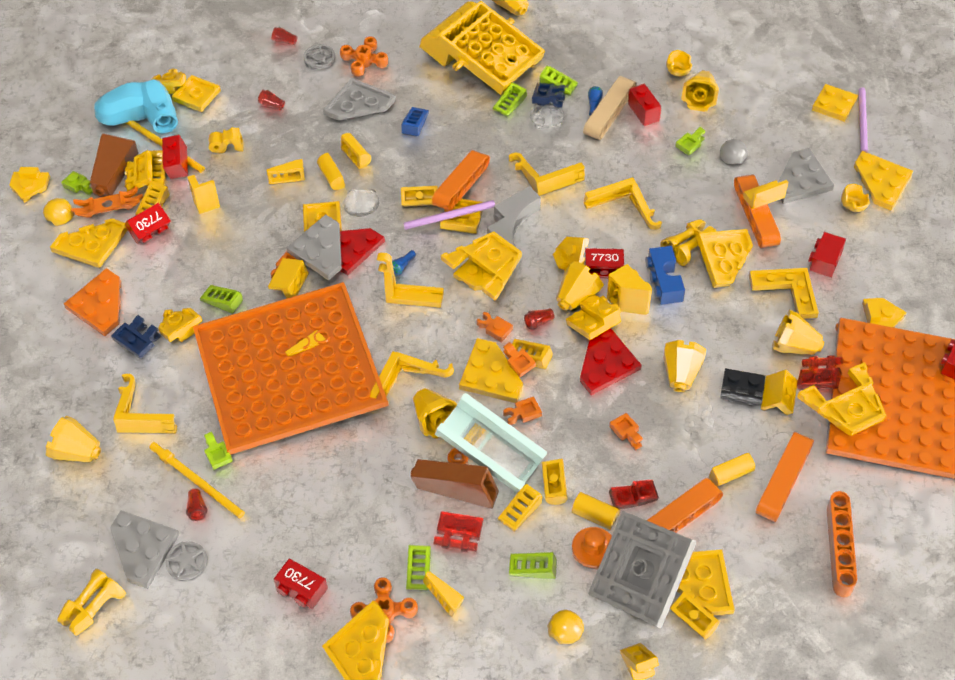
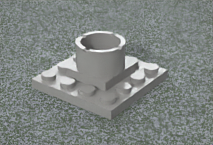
[588,511,697,628]

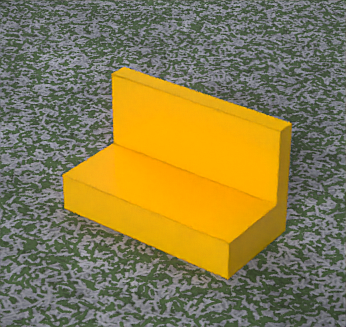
[187,175,220,214]
[743,180,788,209]
[268,258,309,299]
[761,369,798,415]

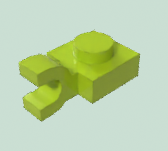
[675,127,705,156]
[61,171,93,196]
[204,431,233,470]

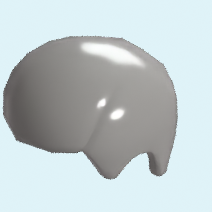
[720,139,748,165]

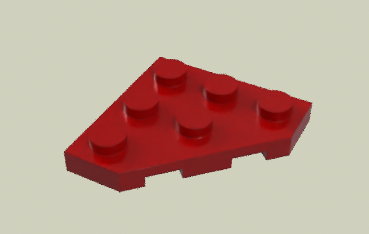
[340,228,385,276]
[580,328,642,395]

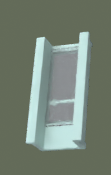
[435,393,548,494]

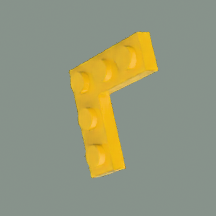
[749,268,819,319]

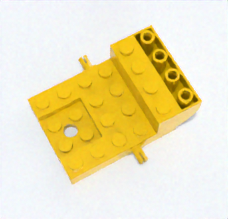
[419,1,545,95]

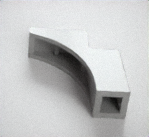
[487,186,541,246]

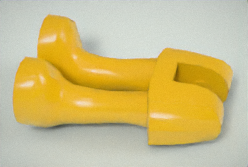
[660,219,716,266]
[57,568,127,636]

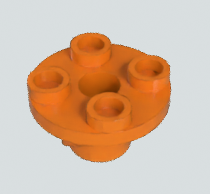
[572,527,612,570]

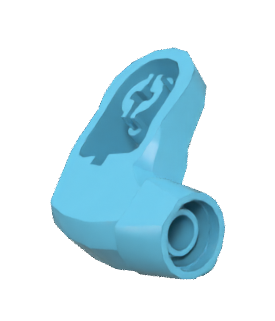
[94,79,178,134]

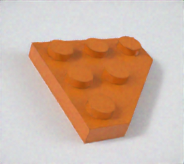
[63,268,121,336]

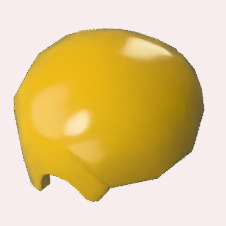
[666,50,693,77]
[841,184,870,212]
[43,198,74,226]
[547,610,584,644]

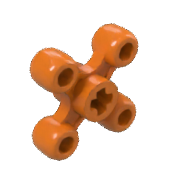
[340,36,388,77]
[350,577,418,643]

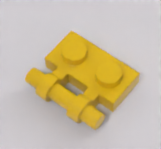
[125,150,152,192]

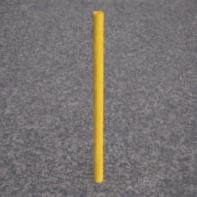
[126,120,205,173]

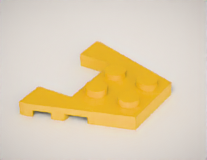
[441,232,522,301]
[797,362,886,436]

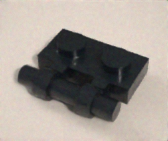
[720,368,766,405]

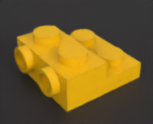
[566,295,621,340]

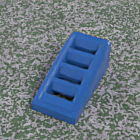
[401,107,429,137]

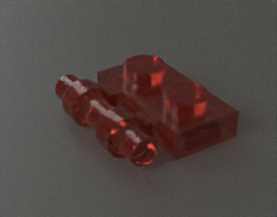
[797,355,843,391]
[433,511,484,553]

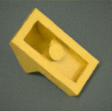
[620,643,659,680]

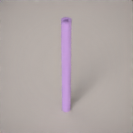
[858,88,868,153]
[403,200,495,230]

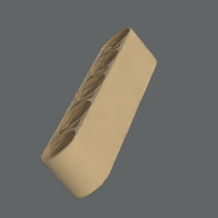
[583,76,637,140]

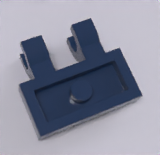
[532,83,565,108]
[111,315,161,359]

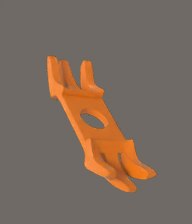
[71,187,143,218]

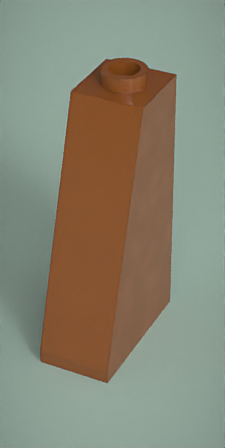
[90,133,138,197]
[410,459,499,509]

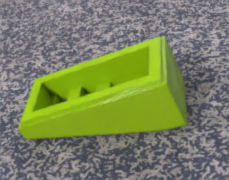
[539,66,578,95]
[493,82,527,117]
[200,285,243,314]
[406,545,431,591]
[509,552,557,579]

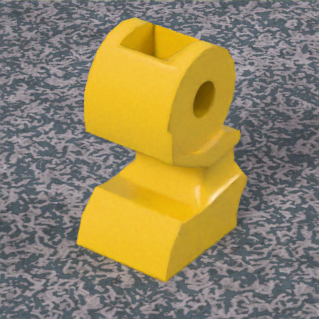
[209,127,243,153]

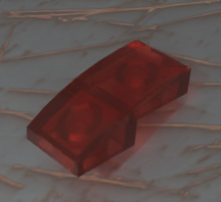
[609,480,659,509]

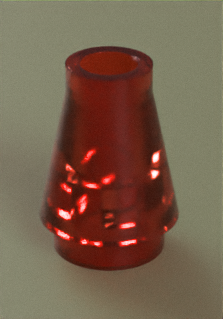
[271,27,297,45]
[258,90,285,110]
[524,308,555,330]
[186,489,208,521]

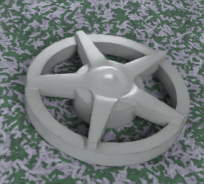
[304,44,335,69]
[165,541,208,580]

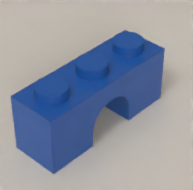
[645,246,685,305]

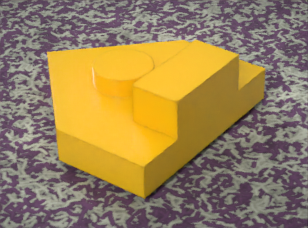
[151,68,187,94]
[9,167,50,203]
[553,236,589,271]
[453,259,493,291]
[862,298,907,328]
[158,308,203,342]

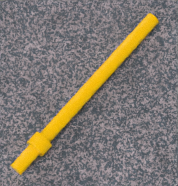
[149,442,245,519]

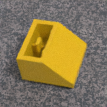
[607,264,652,315]

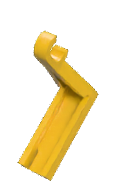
[509,152,585,196]
[584,177,662,230]
[376,253,444,308]
[370,351,454,399]
[113,374,177,434]

